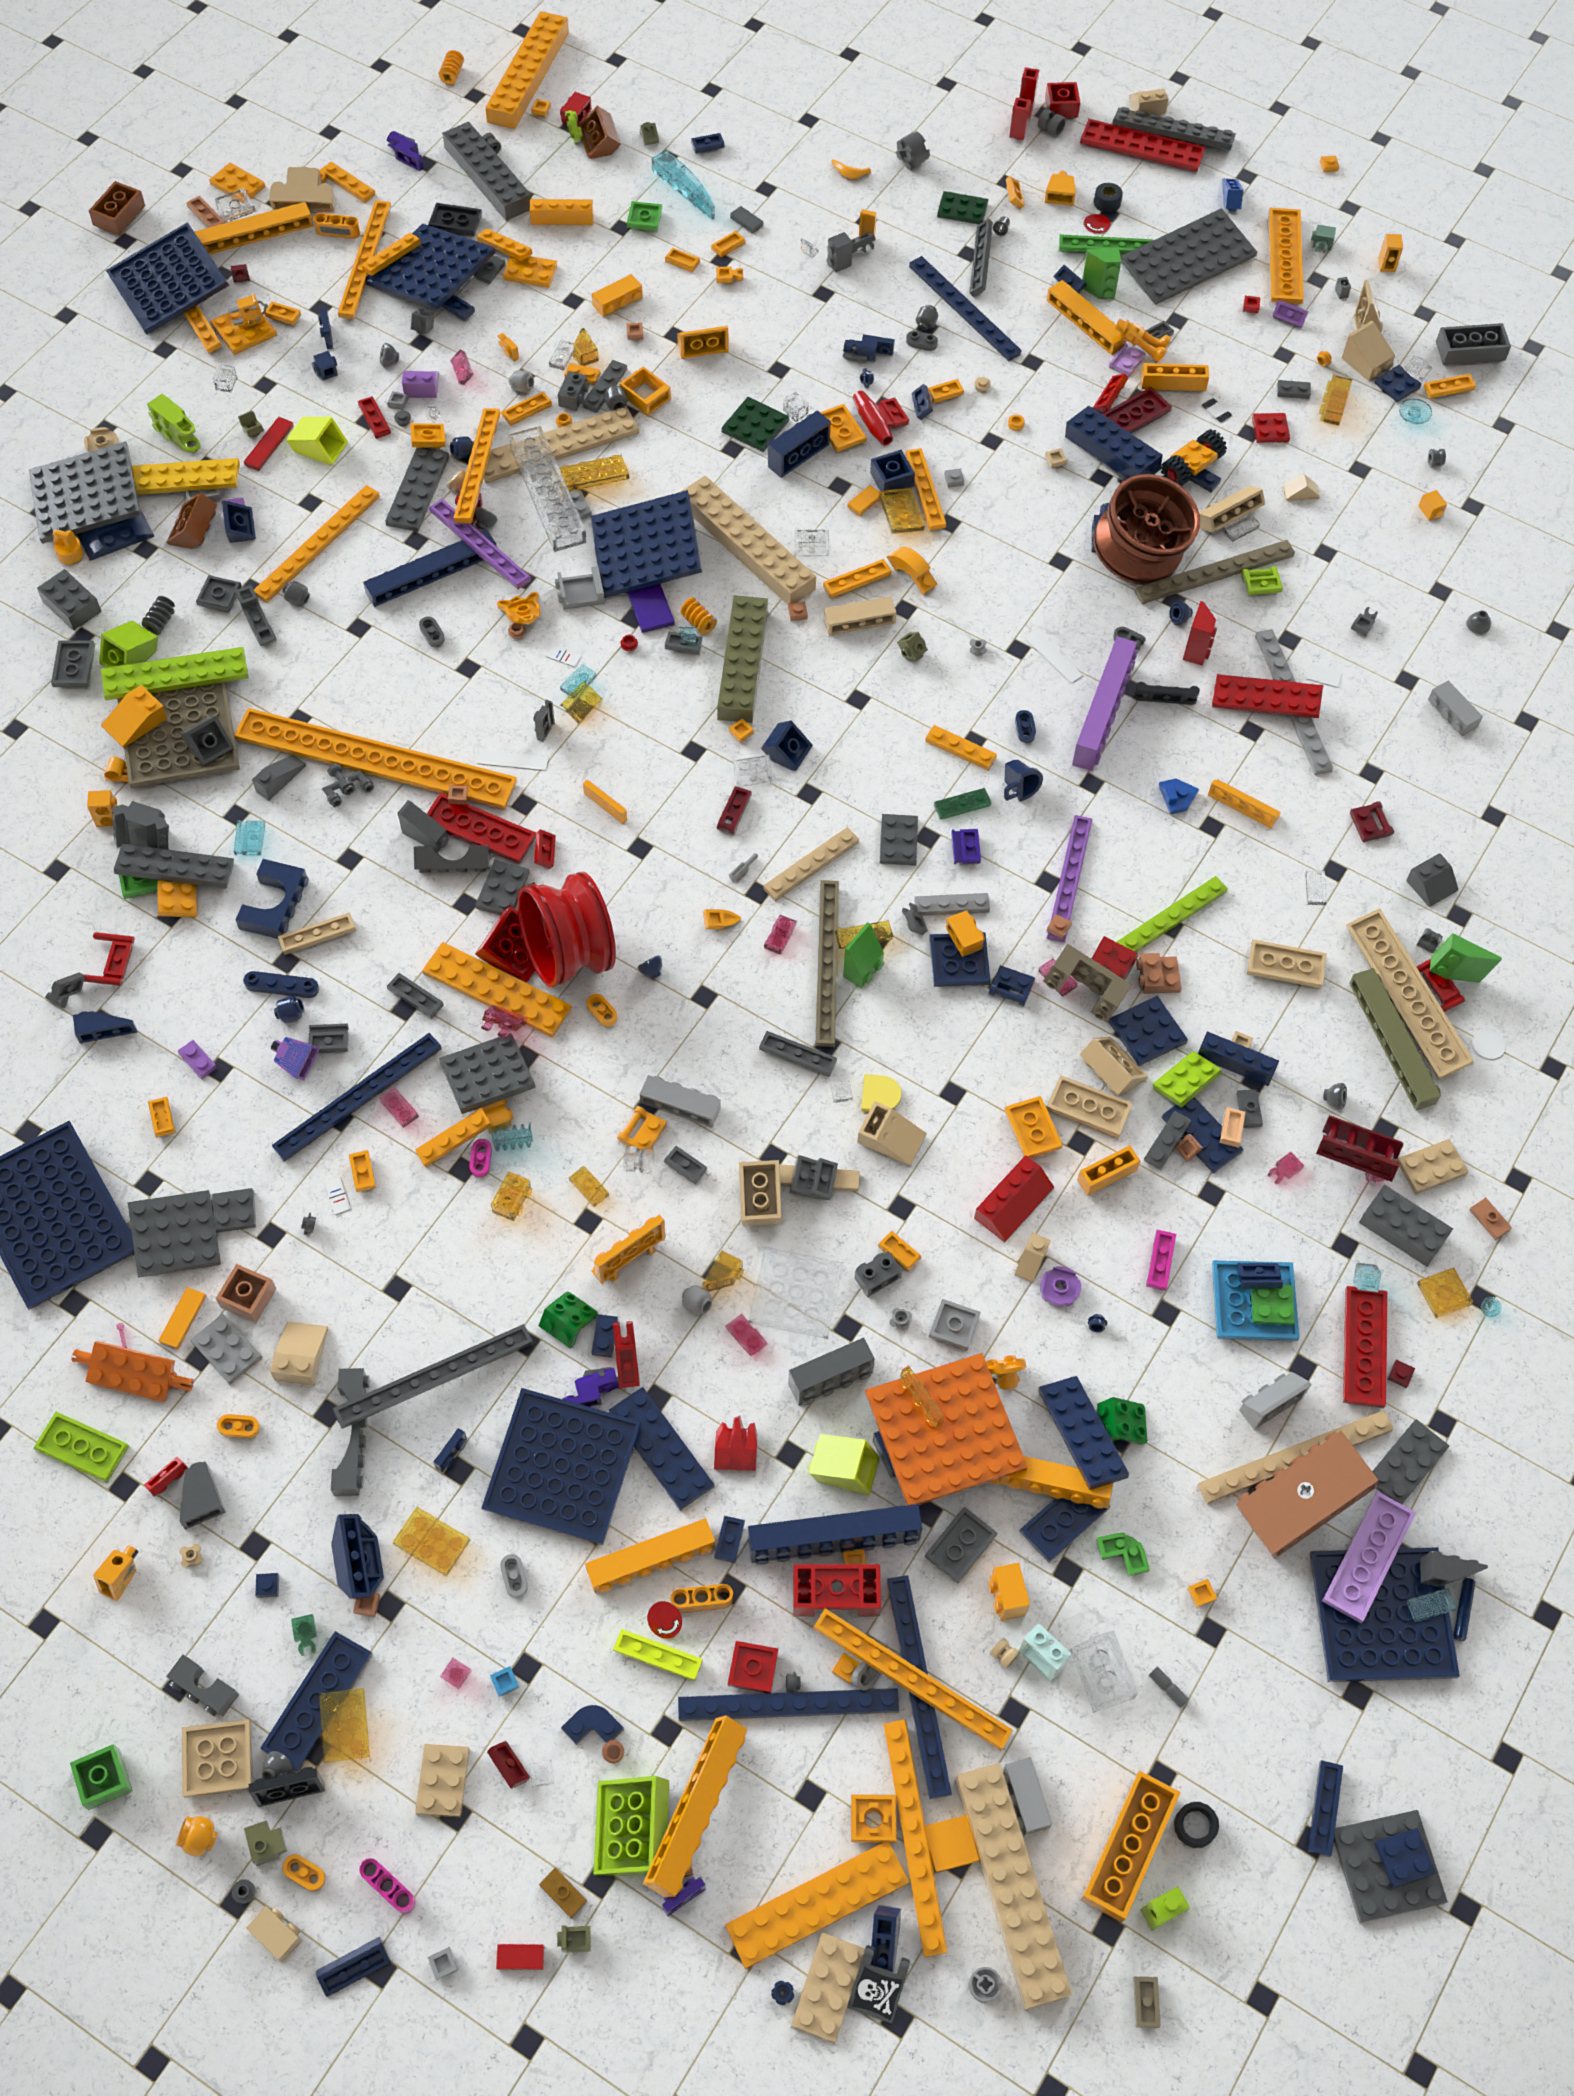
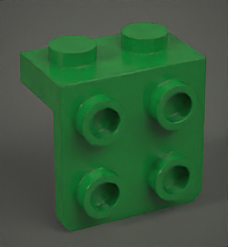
[538,1292,598,1348]
[1097,1397,1147,1445]

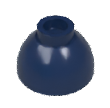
[1169,601,1193,625]
[637,955,662,980]

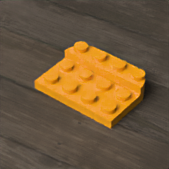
[591,1214,666,1285]

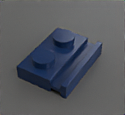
[318,308,333,349]
[1237,1263,1283,1289]

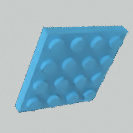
[1212,1260,1300,1341]

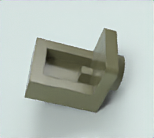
[238,411,264,437]
[557,1925,591,1953]

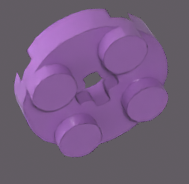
[1040,1266,1081,1307]

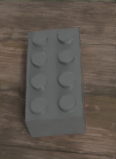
[1436,323,1511,365]
[1359,1184,1454,1267]
[788,1338,875,1405]

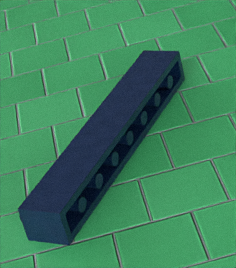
[363,530,497,607]

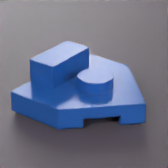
[1158,778,1199,814]

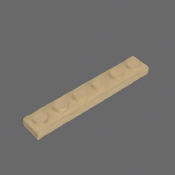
[763,827,859,901]

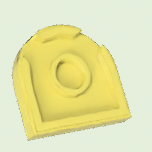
[861,1074,901,1112]

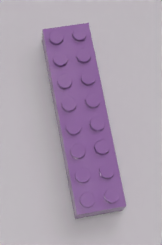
[1072,636,1138,771]

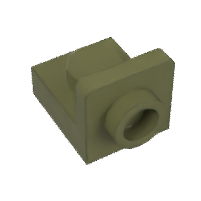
[639,122,659,145]

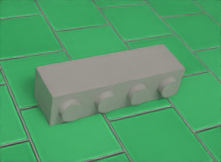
[639,1075,721,1128]

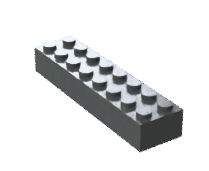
[442,121,532,221]

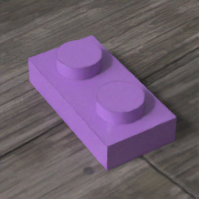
[1272,300,1309,327]
[178,1040,217,1080]

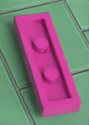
[1146,1230,1176,1291]

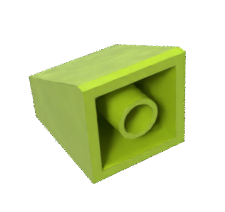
[99,620,158,668]

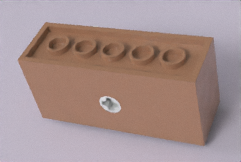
[1236,1431,1379,1559]

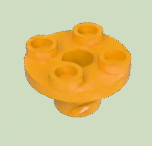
[986,1355,1027,1390]

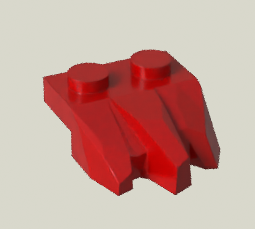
[714,1415,758,1471]

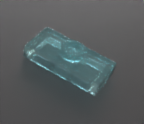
[1407,1588,1457,1622]

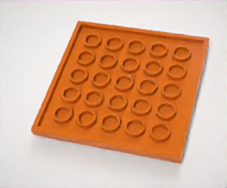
[865,1353,1028,1505]

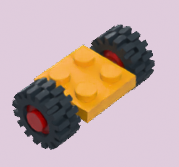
[1160,429,1227,486]

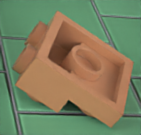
[1136,953,1182,994]

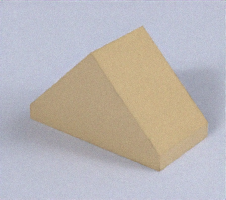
[1283,473,1320,501]

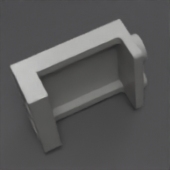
[555,566,604,609]

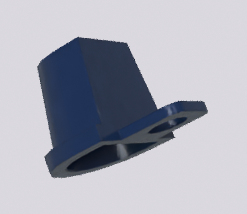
[1004,759,1043,802]

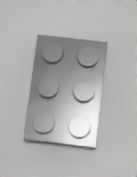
[190,1314,262,1385]

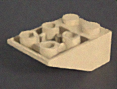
[857,1101,927,1166]

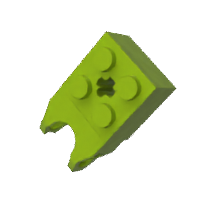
[147,393,200,453]

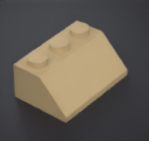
[1079,1036,1148,1095]

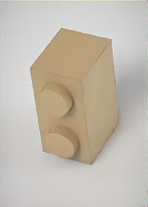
[246,1906,302,1963]

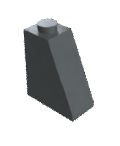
[397,800,448,852]
[179,1461,226,1530]

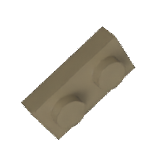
[1133,1977,1160,2028]

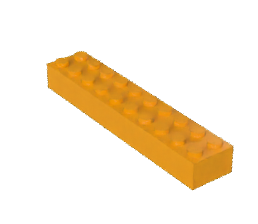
[485,11,569,129]

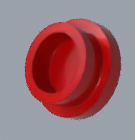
[620,635,638,651]

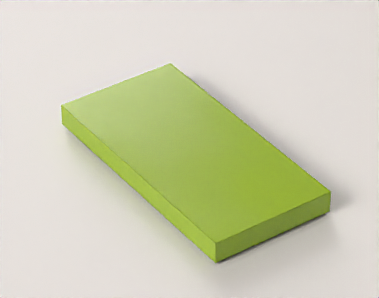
[33,1411,129,1483]

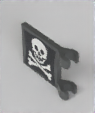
[848,1945,910,2024]

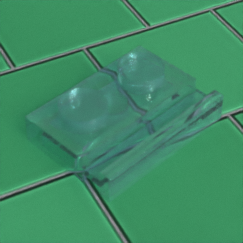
[233,820,265,856]

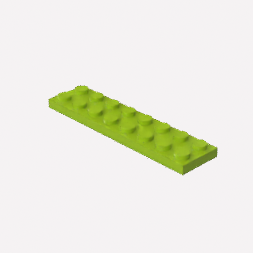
[101,647,249,701]

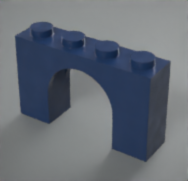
[235,859,309,939]

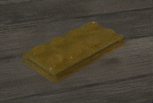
[557,455,630,492]

